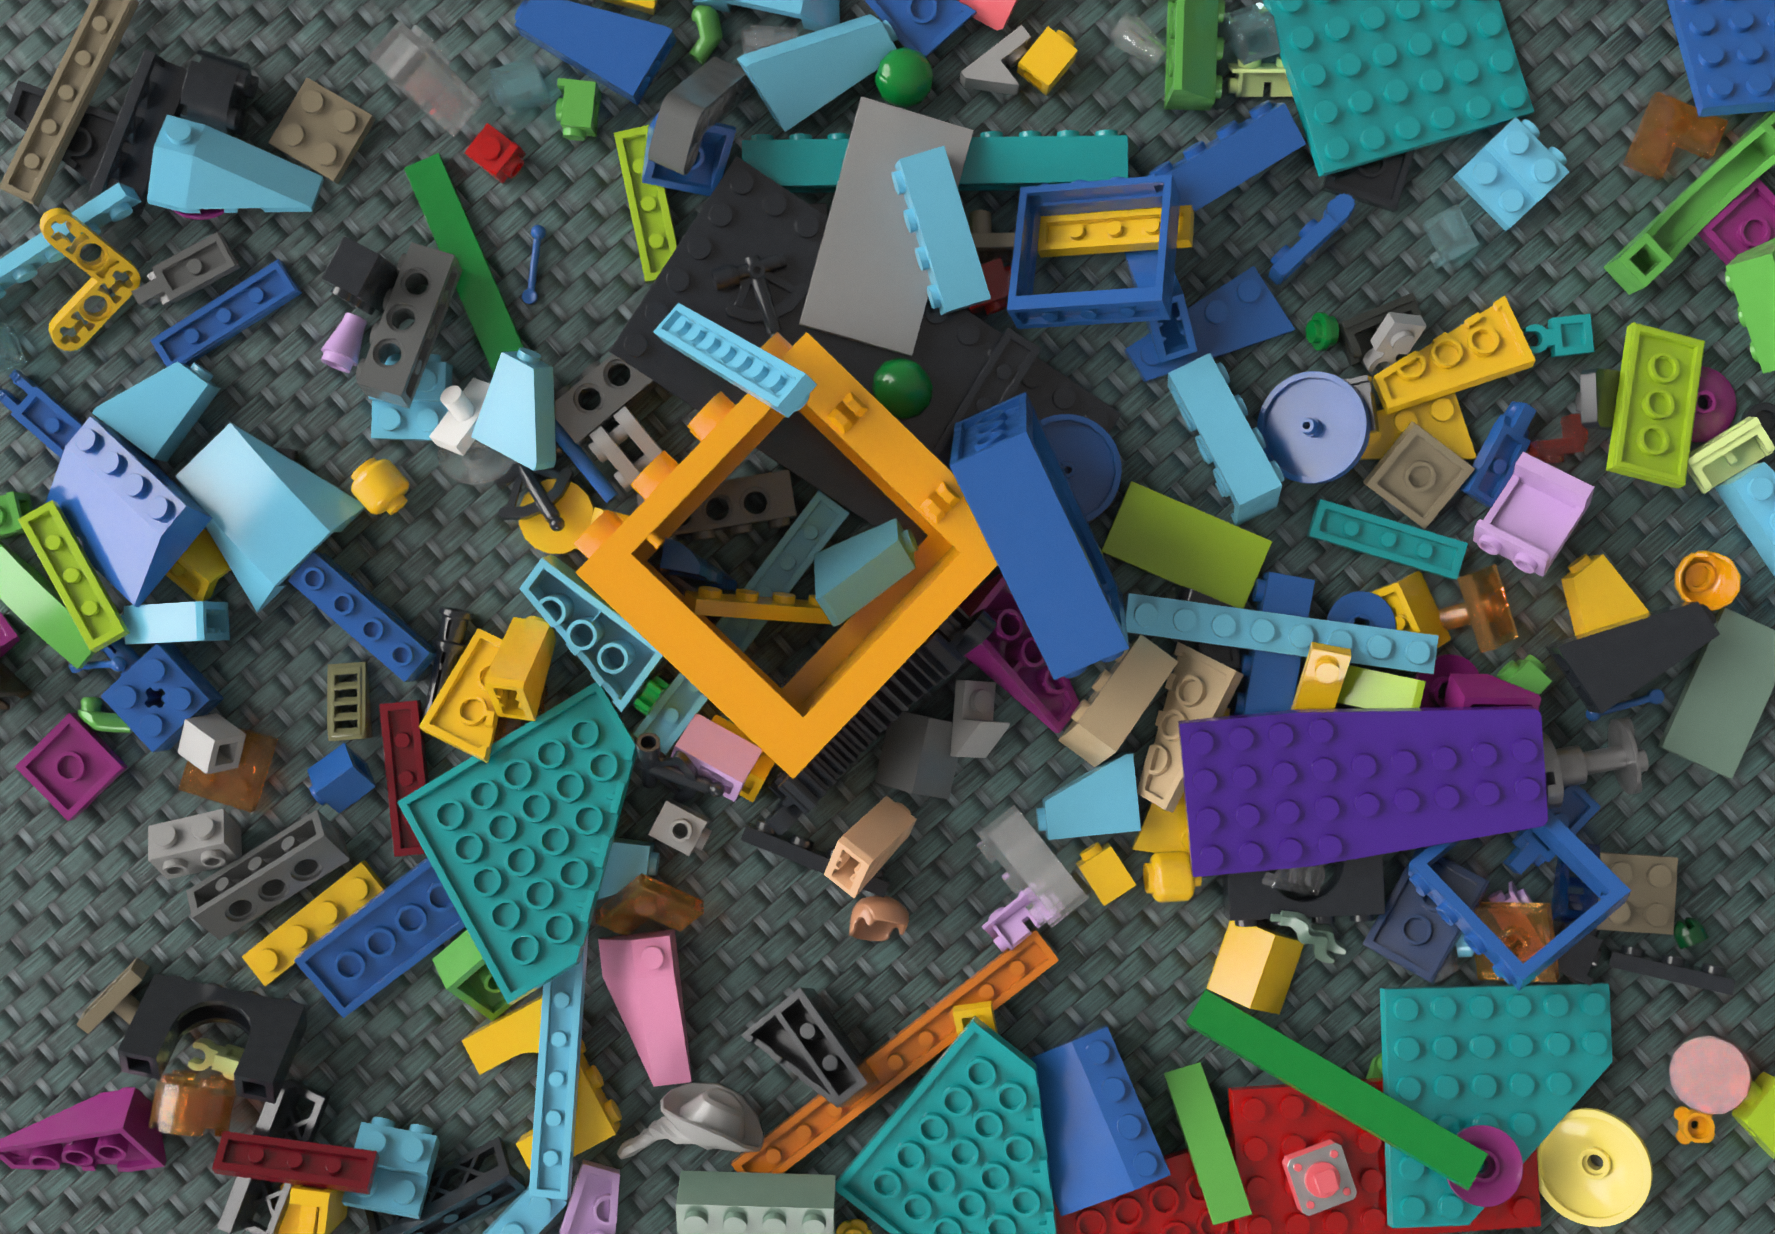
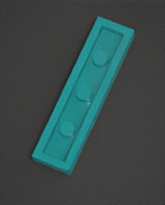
[1307,499,1468,580]

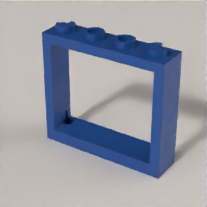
[1007,173,1181,329]
[1408,809,1631,991]

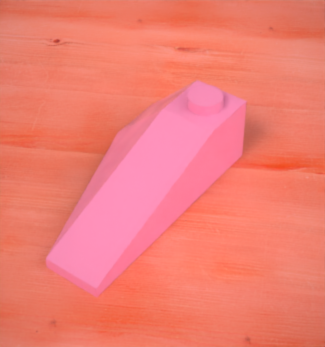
[598,929,692,1087]

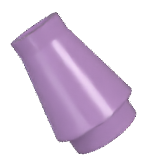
[321,313,367,373]

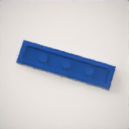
[150,259,302,367]

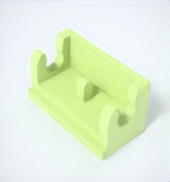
[1687,417,1775,494]

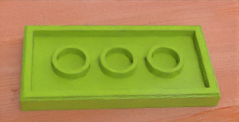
[1606,322,1705,489]
[1101,481,1272,609]

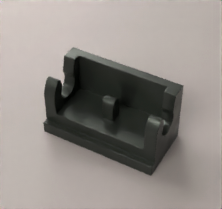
[1338,292,1426,366]

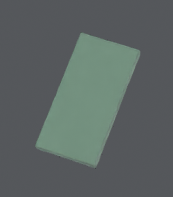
[1657,608,1775,779]

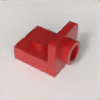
[464,123,526,184]

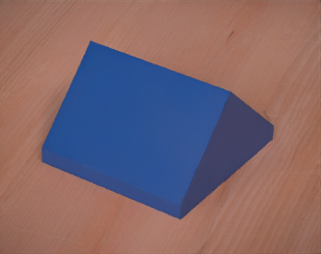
[642,112,736,196]

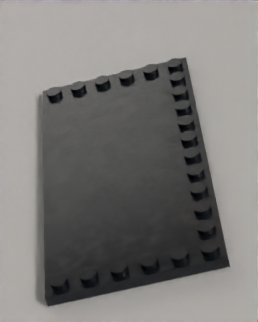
[609,156,1121,592]

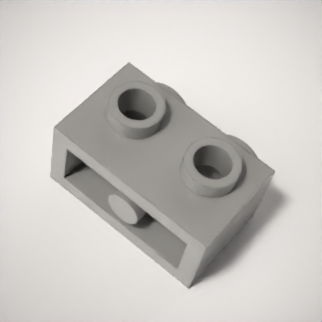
[148,809,242,880]

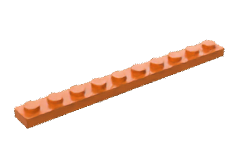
[731,928,1059,1173]

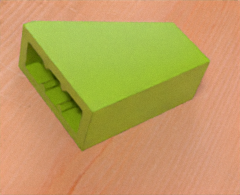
[1337,665,1426,709]

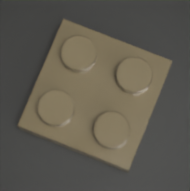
[268,78,376,184]
[1363,421,1475,529]
[1593,851,1678,935]

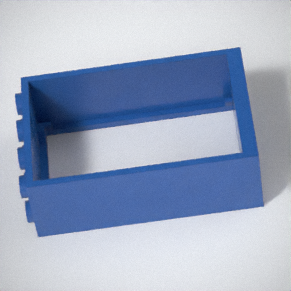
[949,392,1129,680]

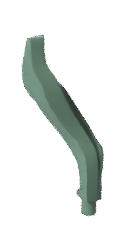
[1270,910,1346,963]

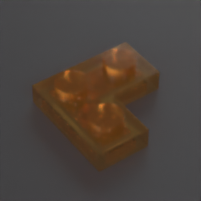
[1623,92,1728,180]
[178,728,278,812]
[595,873,704,936]

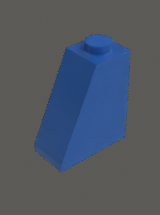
[1124,250,1197,363]

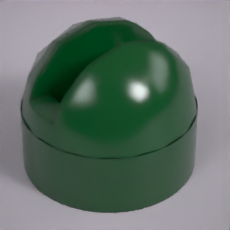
[1674,917,1709,949]

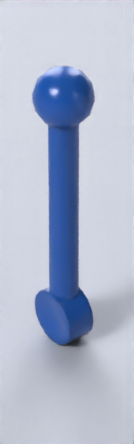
[522,225,546,305]
[68,656,126,673]
[1586,689,1664,722]

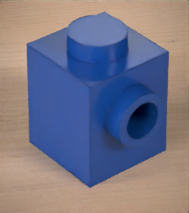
[307,743,376,813]

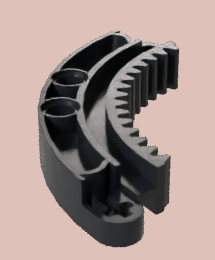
[765,606,998,835]

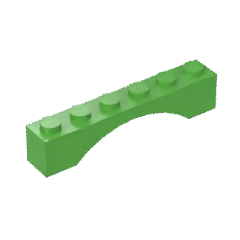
[1603,111,1775,295]

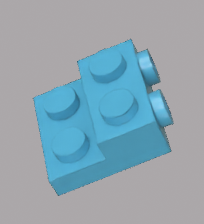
[1453,117,1569,231]
[368,354,453,441]
[342,1117,440,1219]

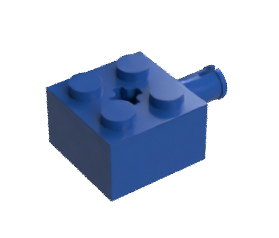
[101,638,224,753]

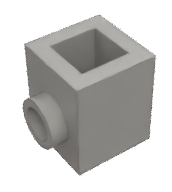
[178,713,246,774]
[648,798,712,856]

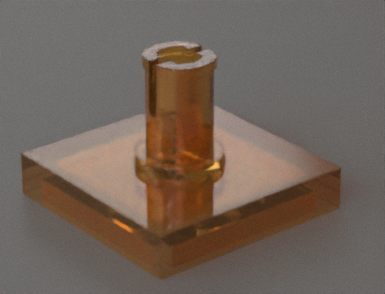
[1439,563,1518,653]
[1474,902,1559,982]

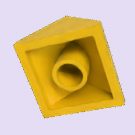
[1206,921,1304,1015]

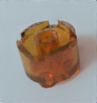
[149,1070,236,1137]

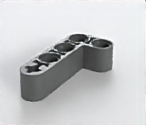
[648,56,750,176]

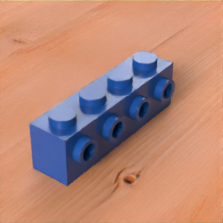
[1149,100,1306,212]

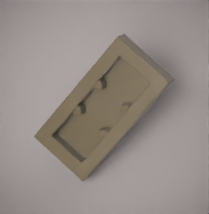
[969,210,1015,263]
[76,957,149,1034]

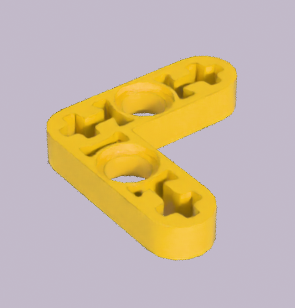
[39,208,141,351]

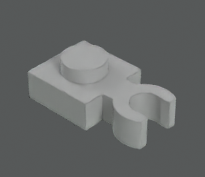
[1363,312,1426,372]

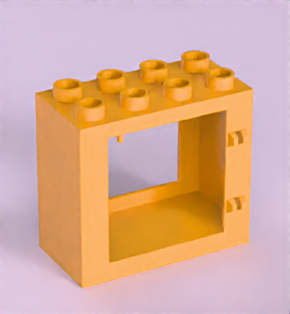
[573,332,998,779]

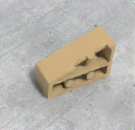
[1058,634,1178,767]

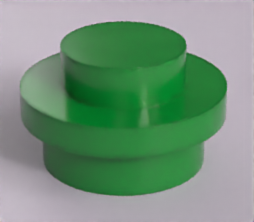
[1306,312,1339,351]

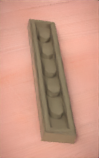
[0,0,139,207]

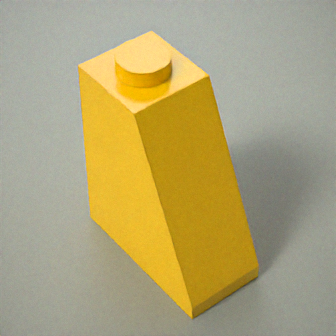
[1561,554,1649,636]
[484,616,557,722]

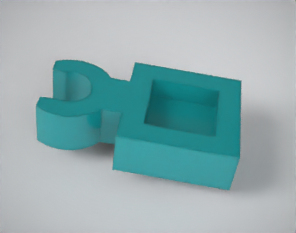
[1522,314,1594,358]

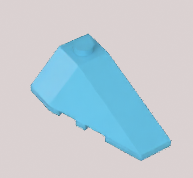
[147,115,324,213]

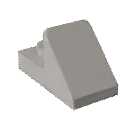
[960,25,1031,95]
[950,680,1010,758]

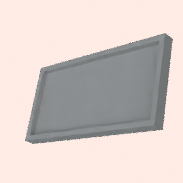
[799,97,973,357]

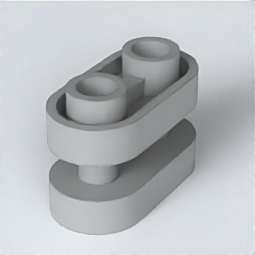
[588,405,663,494]

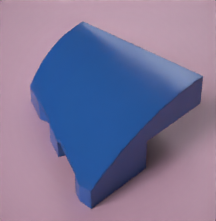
[660,537,738,592]

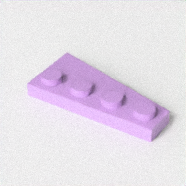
[559,1159,620,1234]

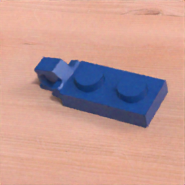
[1459,401,1537,508]
[1503,785,1601,875]

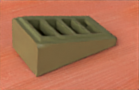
[327,662,373,741]

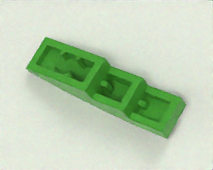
[0,541,95,669]
[1164,1062,1252,1226]

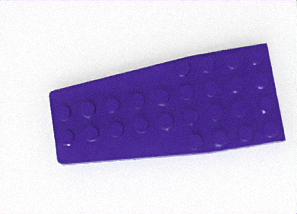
[1178,706,1548,877]

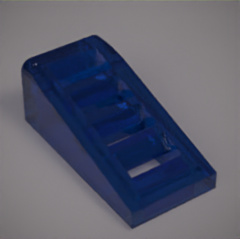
[1551,843,1600,923]

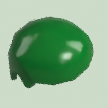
[875,47,933,108]
[872,357,933,420]

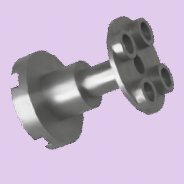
[1543,717,1649,809]

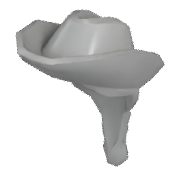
[617,1082,764,1160]

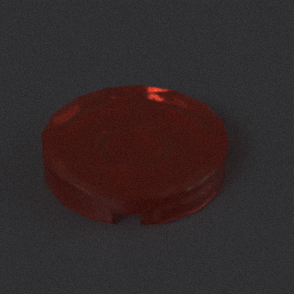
[1669,1036,1752,1114]

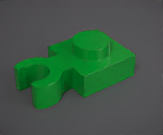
[634,675,672,716]

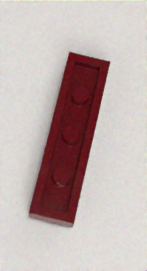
[379,700,429,857]
[212,1131,379,1194]

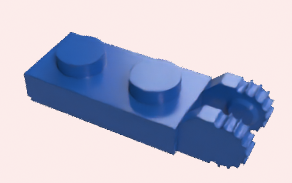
[1268,193,1356,285]
[0,369,83,458]

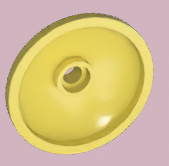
[1537,1108,1653,1227]

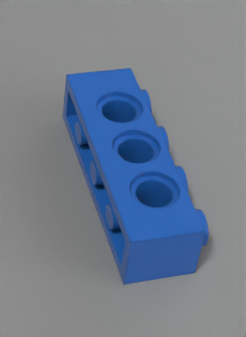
[288,552,437,682]

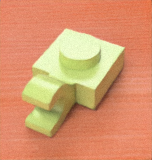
[187,1038,245,1080]

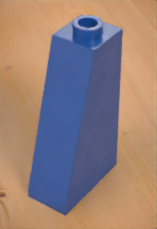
[514,0,677,106]

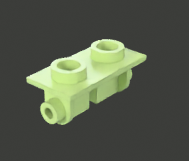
[1228,56,1293,97]

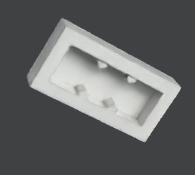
[429,378,490,456]

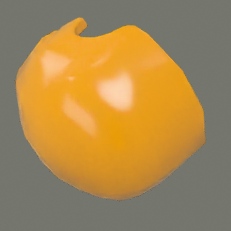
[1674,550,1741,611]

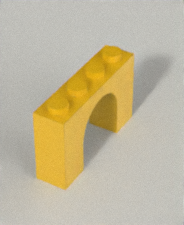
[462,995,622,1170]

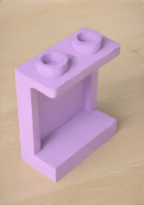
[1473,452,1595,577]

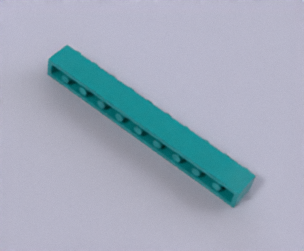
[742,129,1128,193]

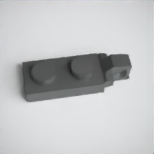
[131,232,241,308]

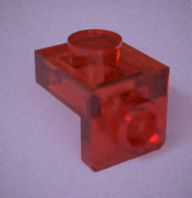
[1526,413,1588,465]

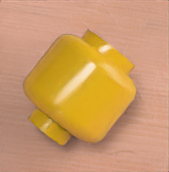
[351,457,409,515]
[1143,851,1202,903]

